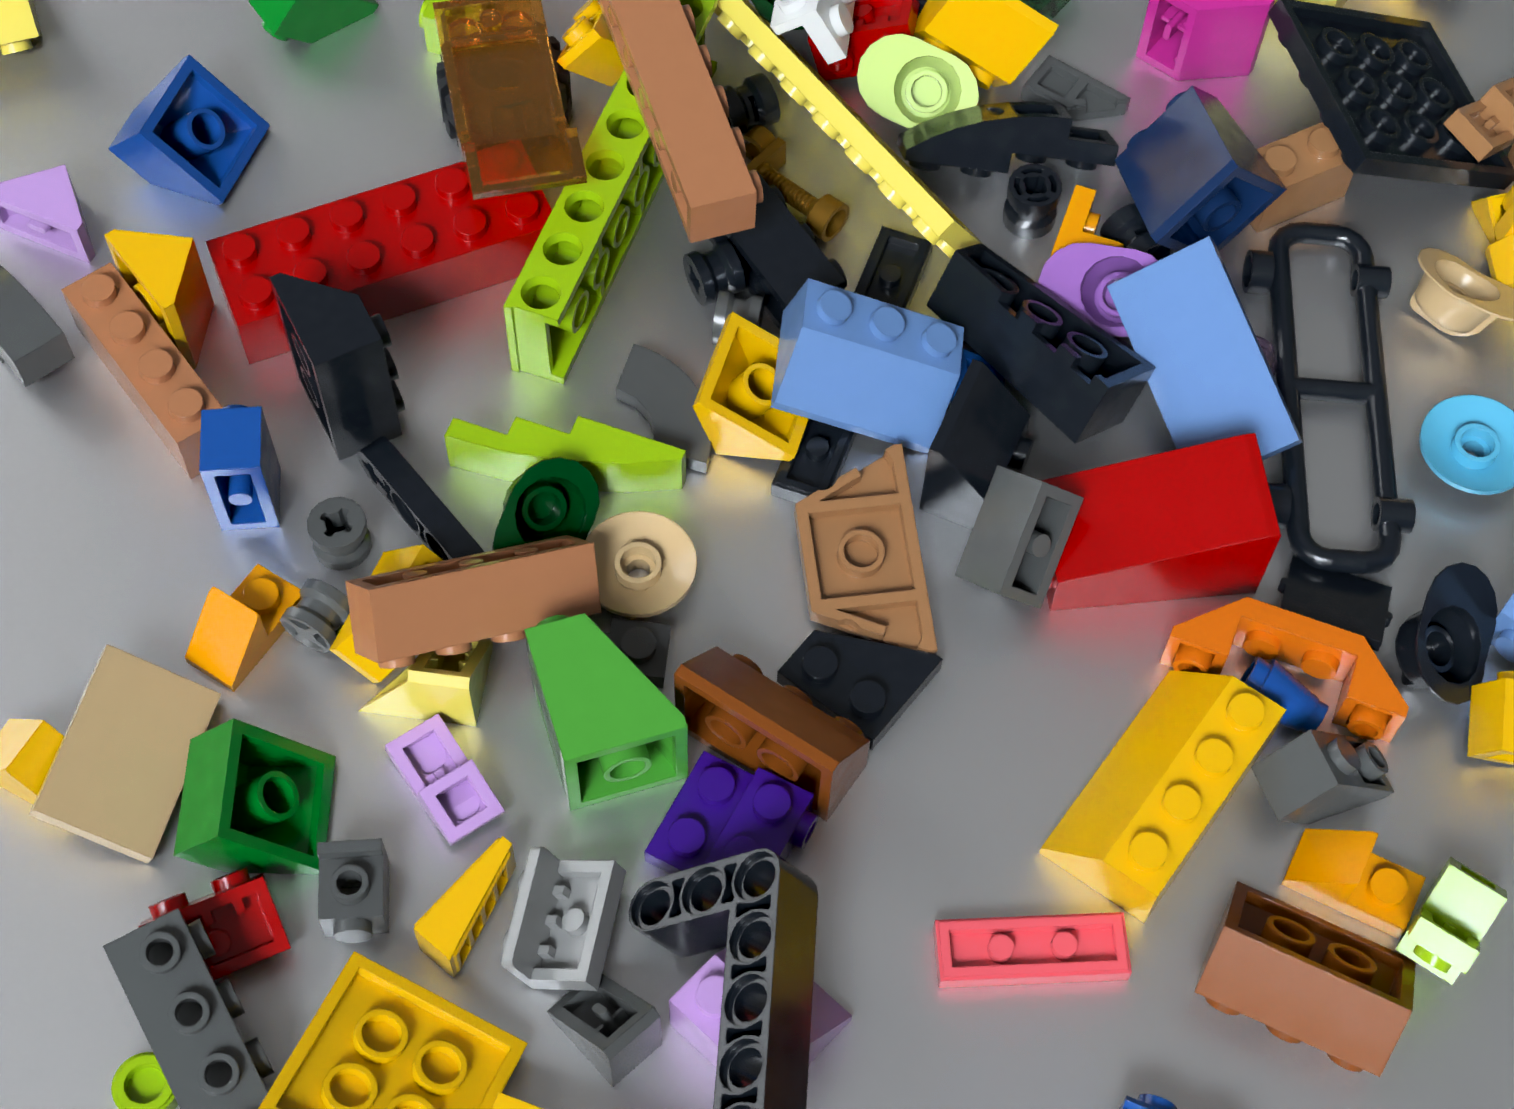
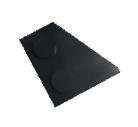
[777,630,943,750]

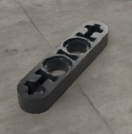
[357,436,485,561]

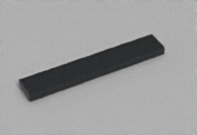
[771,226,933,503]

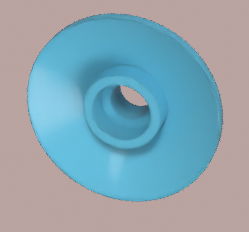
[1419,395,1514,495]

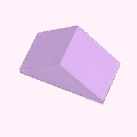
[0,165,95,263]

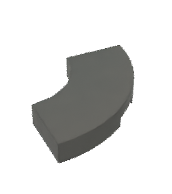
[616,344,712,473]

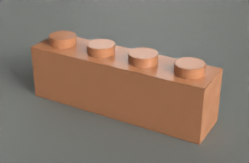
[61,262,223,479]
[345,535,602,669]

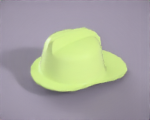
[856,34,979,129]

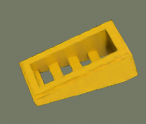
[413,836,516,978]

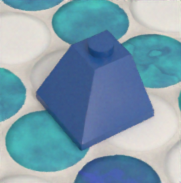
[108,54,270,205]

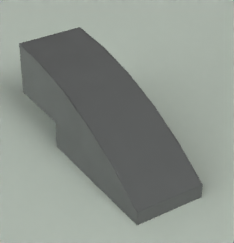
[0,265,75,387]

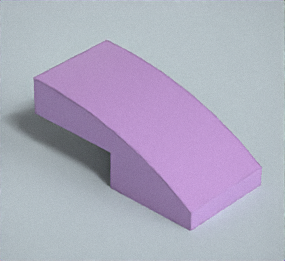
[385,714,505,846]

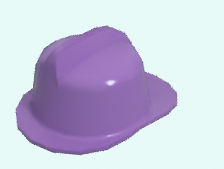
[1038,243,1158,337]

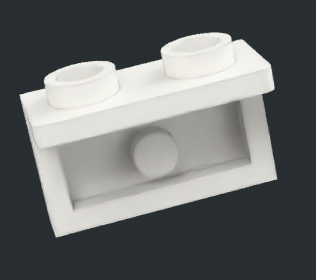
[770,0,856,65]

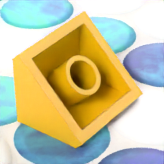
[104,229,214,369]
[693,311,808,461]

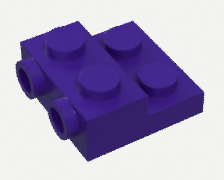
[644,751,819,874]

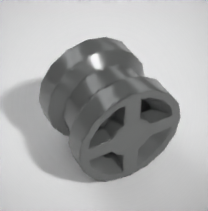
[712,290,765,345]
[307,497,372,571]
[280,578,350,653]

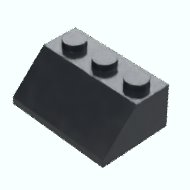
[269,273,405,461]

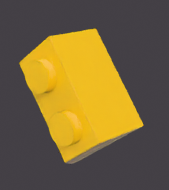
[914,0,1059,90]

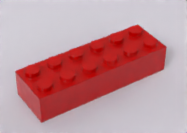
[206,143,552,365]

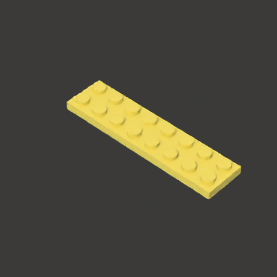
[714,0,983,259]

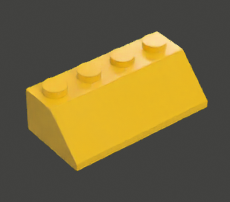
[1039,670,1287,923]

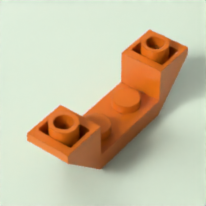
[1159,597,1409,743]

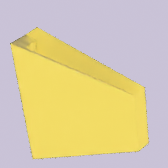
[358,639,493,726]

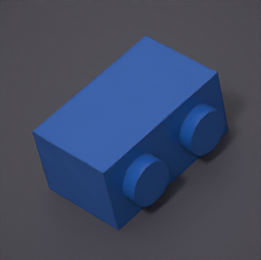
[199,405,281,531]

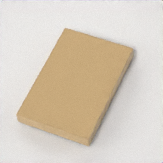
[29,644,221,864]

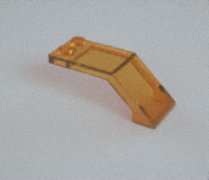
[433,0,587,200]

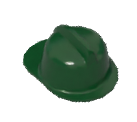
[492,457,600,550]

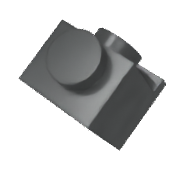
[317,838,389,943]

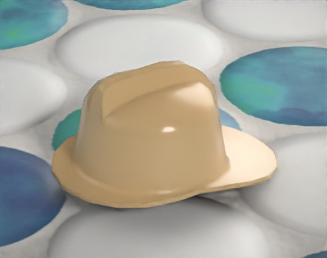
[1410,247,1514,337]

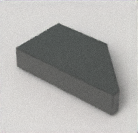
[1020,55,1131,121]

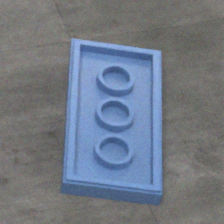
[1107,236,1303,461]

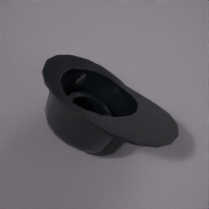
[1395,562,1498,705]

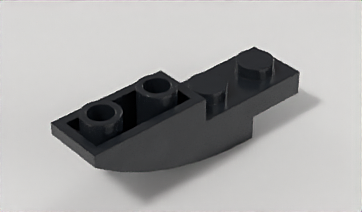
[896,101,1119,178]

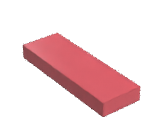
[933,912,1132,988]

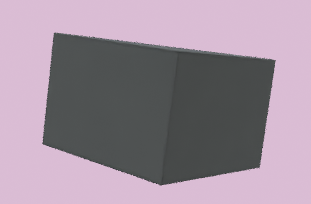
[547,974,662,1087]

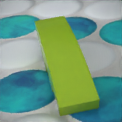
[444,416,686,493]

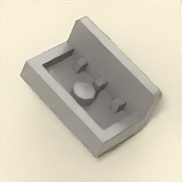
[501,847,626,991]

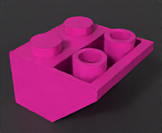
[1136,0,1275,81]

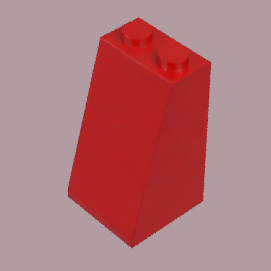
[1040,433,1281,611]

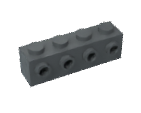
[103,908,275,1109]

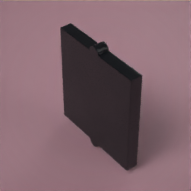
[1277,555,1393,651]

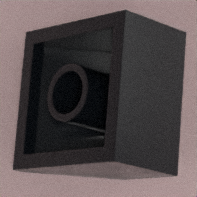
[919,359,1034,529]

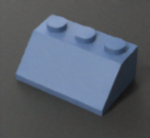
[771,278,964,454]

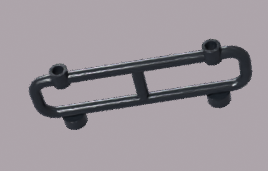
[1242,222,1416,574]

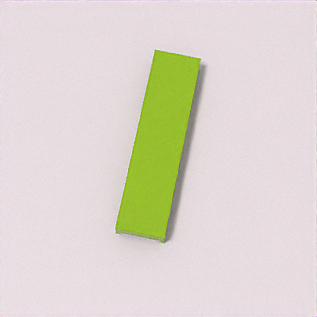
[503,0,718,384]

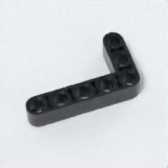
[629,848,818,1109]

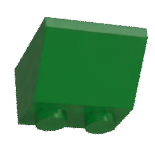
[173,718,336,875]

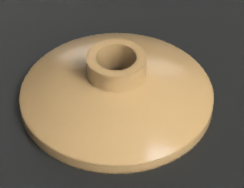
[586,511,697,618]

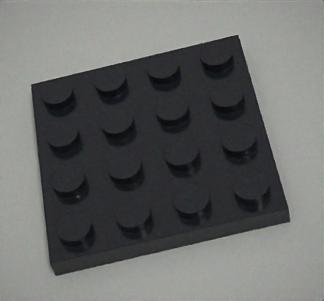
[1268,0,1514,190]

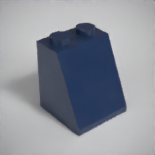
[1114,85,1287,251]

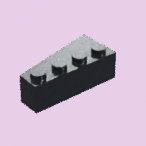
[926,243,1155,444]

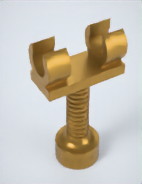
[743,125,849,242]

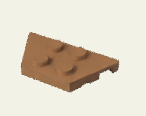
[794,444,938,654]

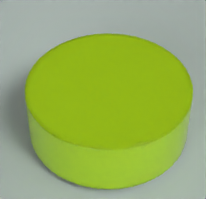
[111,1052,178,1109]

